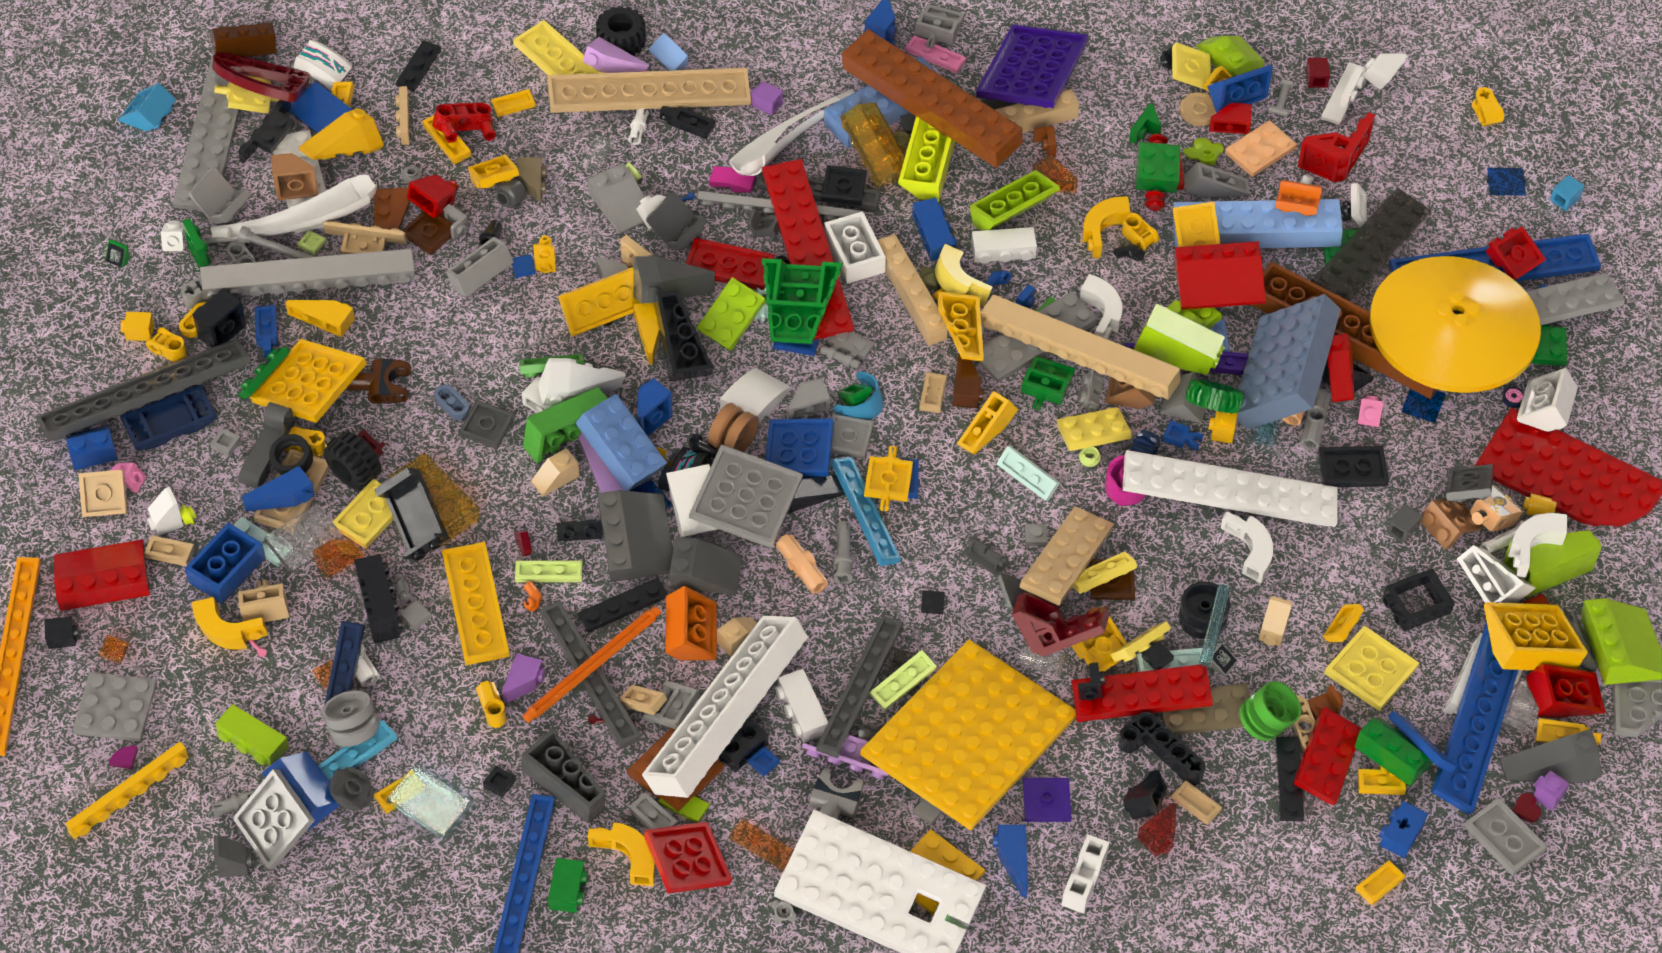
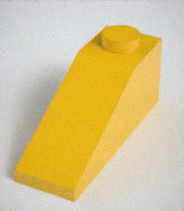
[285,300,355,338]
[633,303,661,365]
[957,391,1019,455]

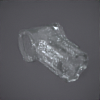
[1018,645,1066,679]

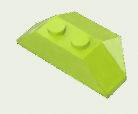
[1196,36,1264,77]

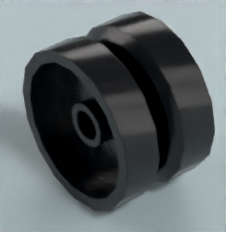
[1178,581,1231,639]

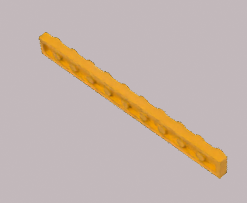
[0,557,41,756]

